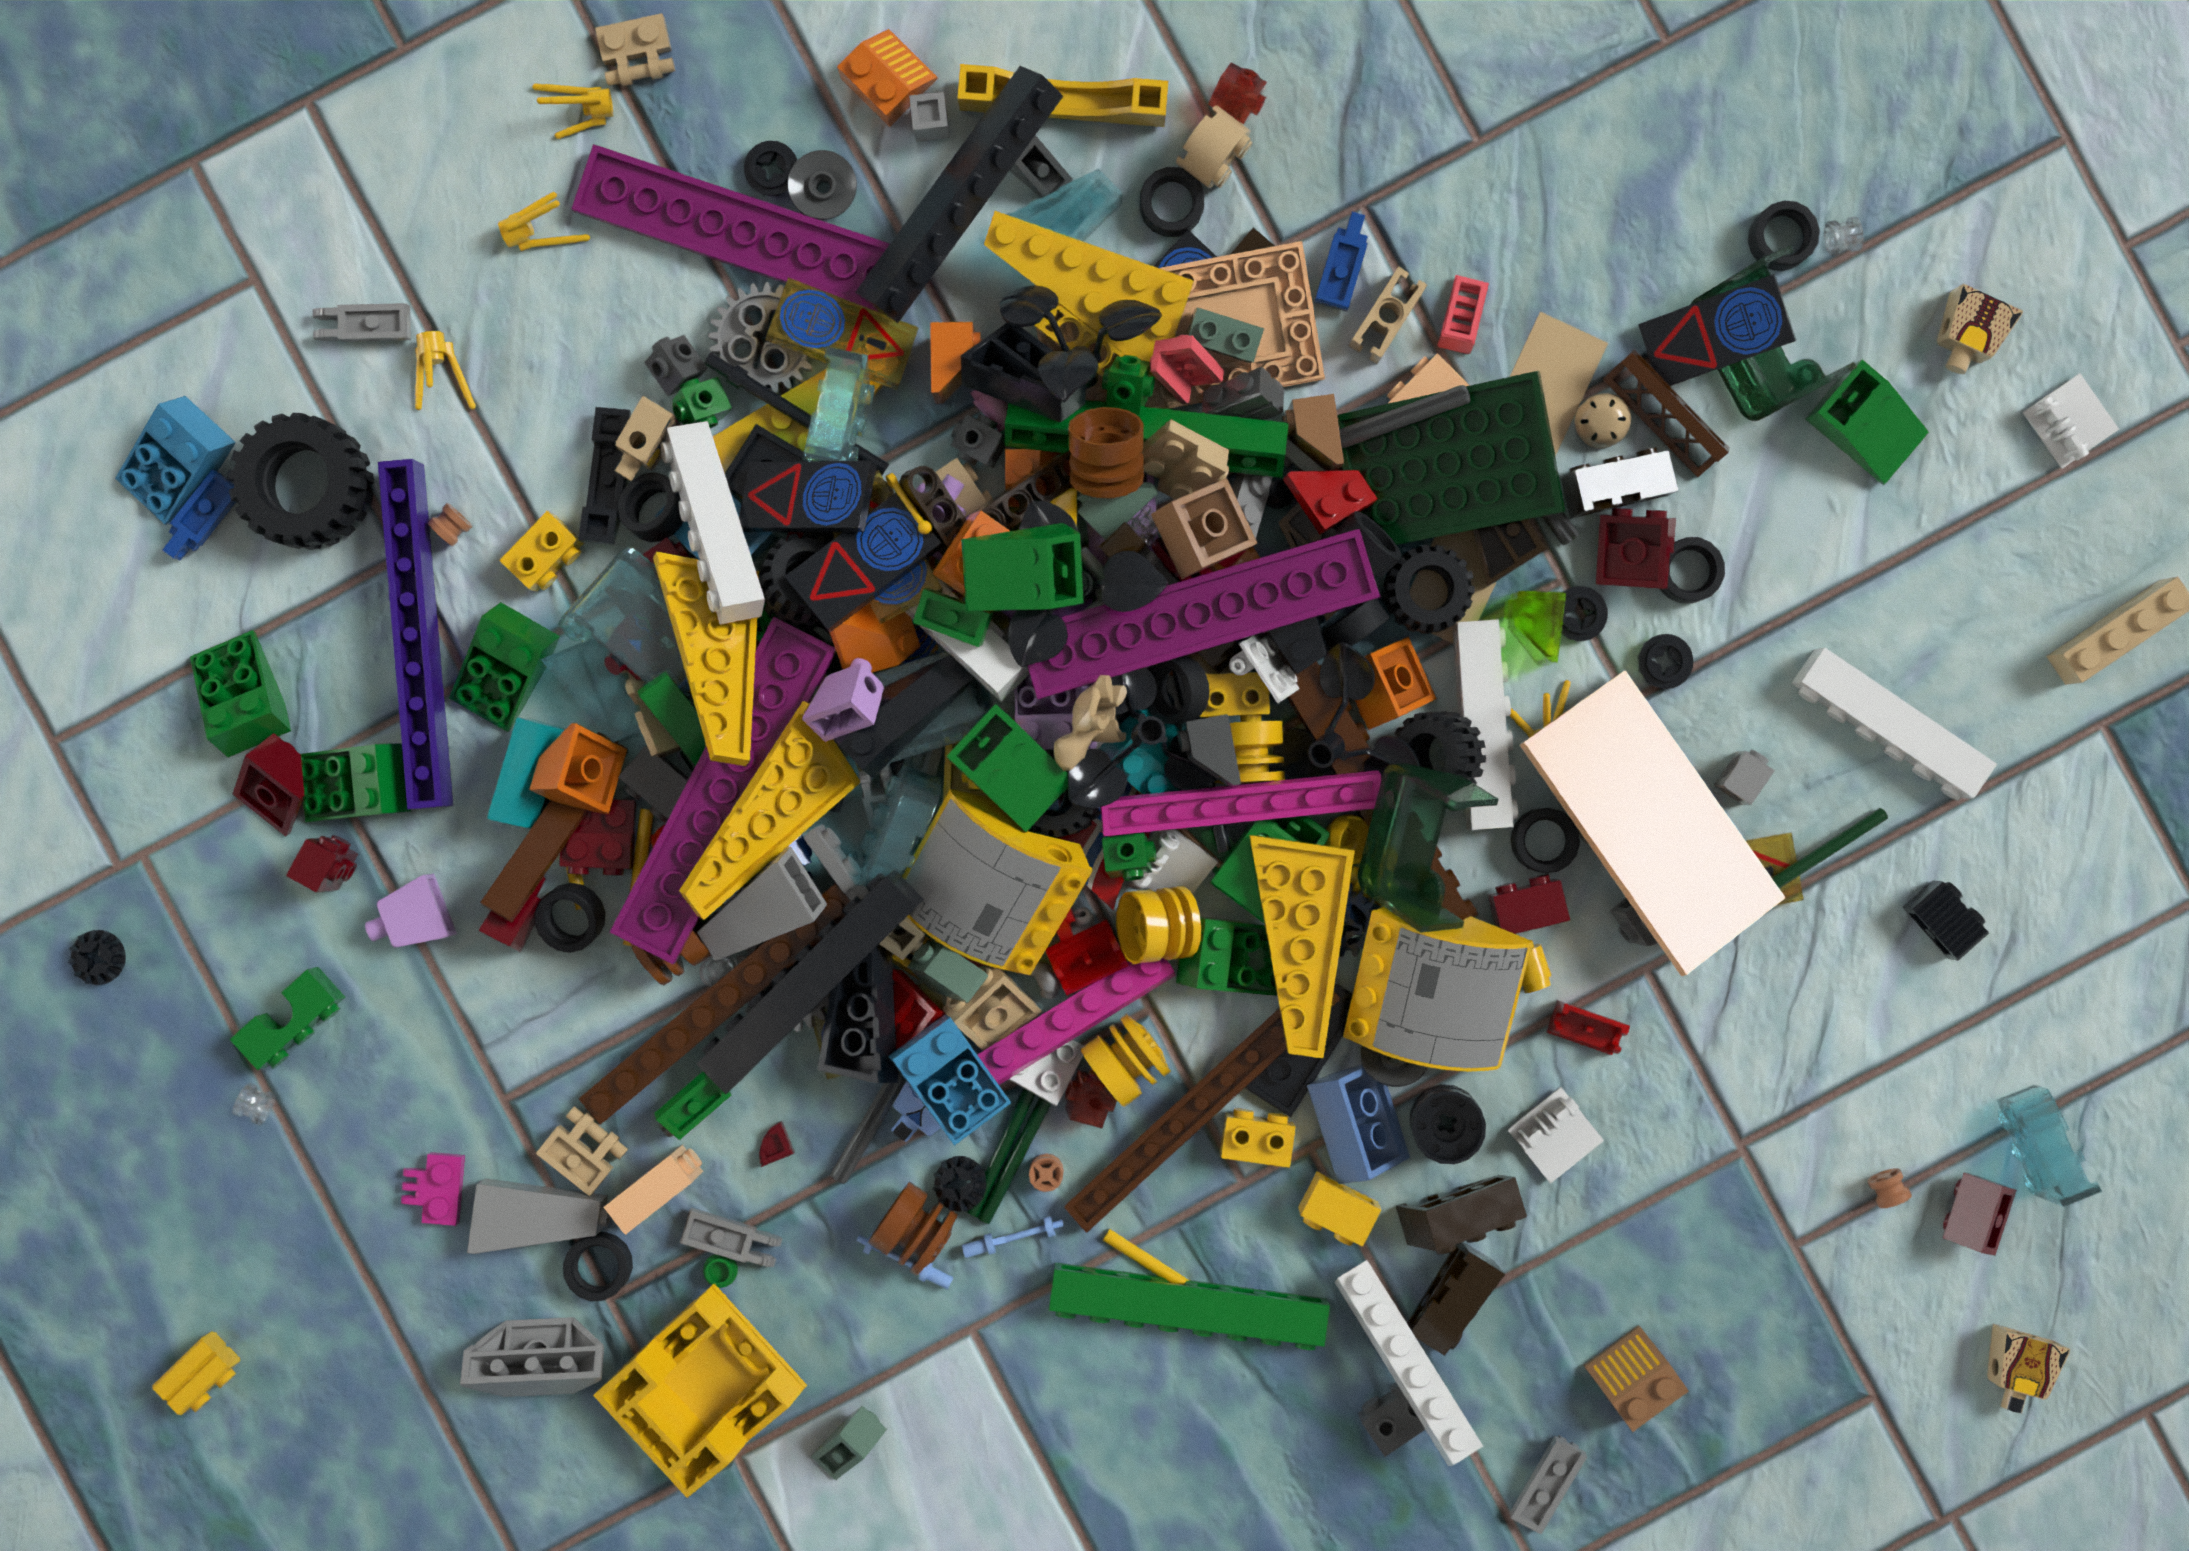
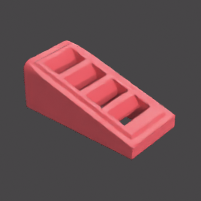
[1437,275,1489,354]

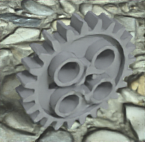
[708,282,822,394]

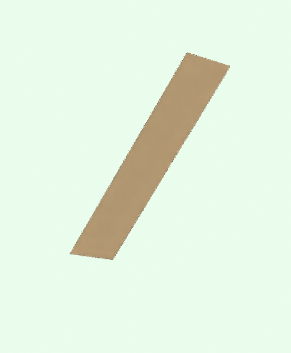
[1409,311,1608,643]

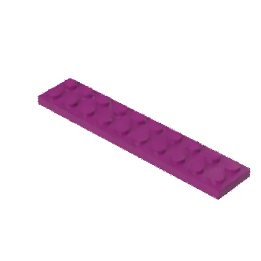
[571,144,890,318]
[1027,529,1380,700]
[610,617,836,964]

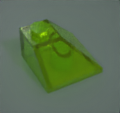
[1504,591,1566,666]

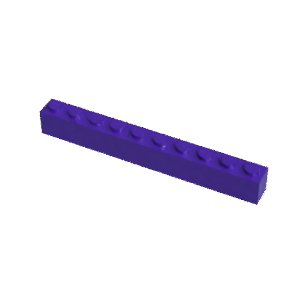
[378,459,454,809]

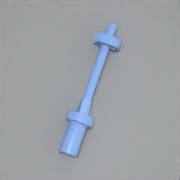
[962,1216,1064,1258]
[856,1233,953,1290]

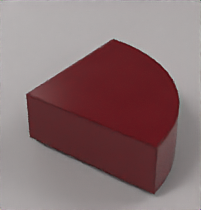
[759,1121,795,1167]

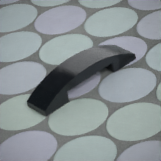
[578,407,631,545]

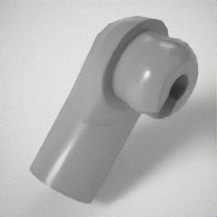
[1052,907,1094,945]
[1017,961,1061,999]

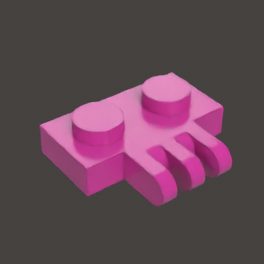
[401,1152,465,1226]

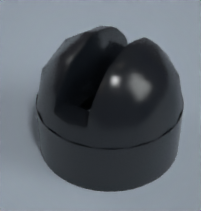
[1266,479,1294,509]

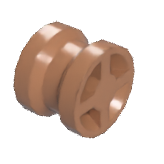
[427,503,473,546]
[1029,1153,1064,1192]
[1867,1168,1912,1208]

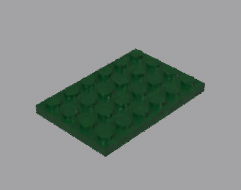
[1337,371,1565,545]

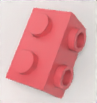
[1150,335,1224,404]

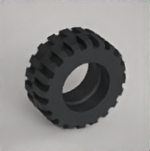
[227,413,374,550]

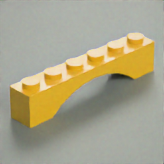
[957,64,1169,127]

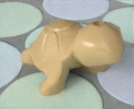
[1053,675,1127,771]

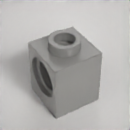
[909,92,950,142]
[1714,750,1775,805]

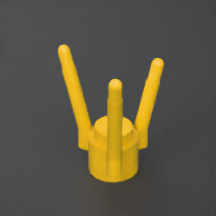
[532,83,614,139]
[498,192,590,251]
[415,331,476,410]

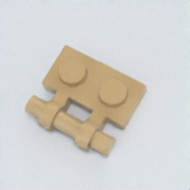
[595,13,676,86]
[536,1106,628,1197]

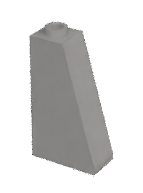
[697,846,827,961]
[467,1178,610,1254]

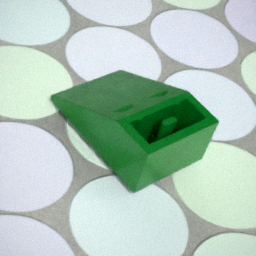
[1805,359,1929,485]
[961,523,1084,611]
[449,602,560,732]
[190,630,291,758]
[946,704,1068,832]
[301,743,412,822]
[1210,816,1330,924]
[1176,916,1277,996]

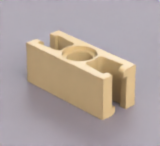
[1349,266,1427,364]

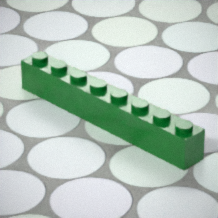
[1005,400,1289,478]
[1049,1262,1330,1350]

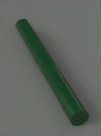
[1771,808,1888,889]
[966,1088,1035,1217]
[978,1098,1051,1224]

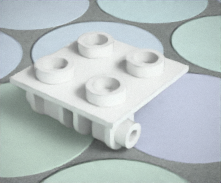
[2023,373,2119,469]
[1229,633,1300,703]
[1129,829,1218,894]
[1008,1018,1084,1106]
[1507,1087,1604,1184]

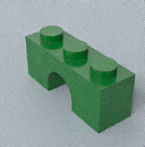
[229,967,345,1070]

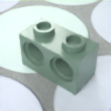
[1186,307,1264,363]

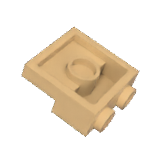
[1142,419,1229,500]
[942,966,1042,1051]

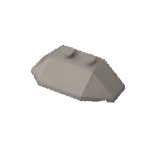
[460,1317,604,1397]

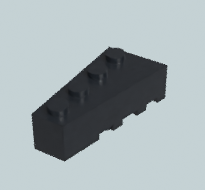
[817,944,898,1083]

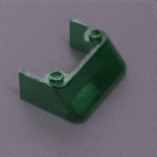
[1690,245,1857,421]
[1357,763,1499,933]

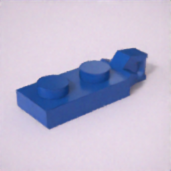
[1314,211,1368,312]
[162,469,236,561]

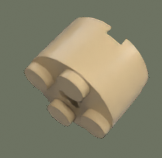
[1176,105,1253,188]

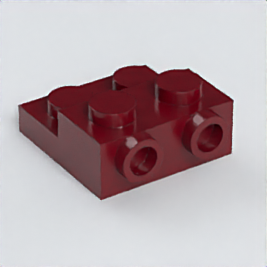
[1596,508,1676,589]
[559,800,636,876]

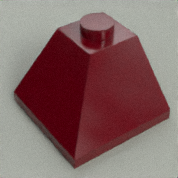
[232,733,304,837]

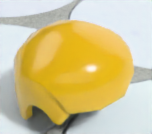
[1324,814,1372,864]

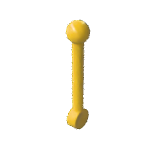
[885,473,932,535]

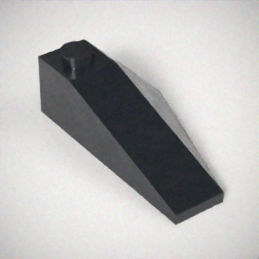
[834,655,975,778]

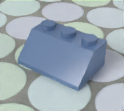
[1307,1064,1410,1184]

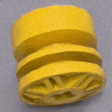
[1215,721,1285,785]
[1116,886,1201,964]
[1080,1013,1171,1107]

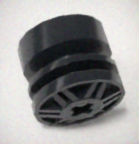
[1409,1084,1486,1165]

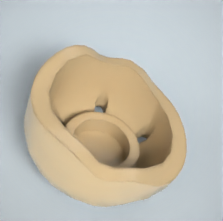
[1574,393,1632,449]

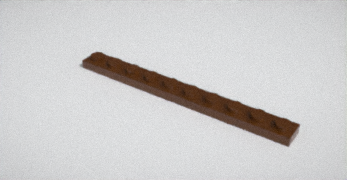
[578,883,850,1125]
[1064,991,1341,1233]

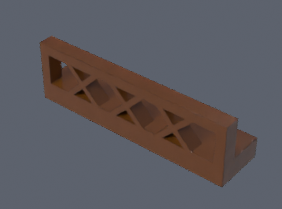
[1603,349,1730,477]

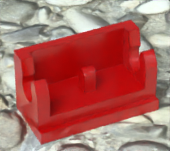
[1045,920,1129,995]
[1546,1000,1630,1055]

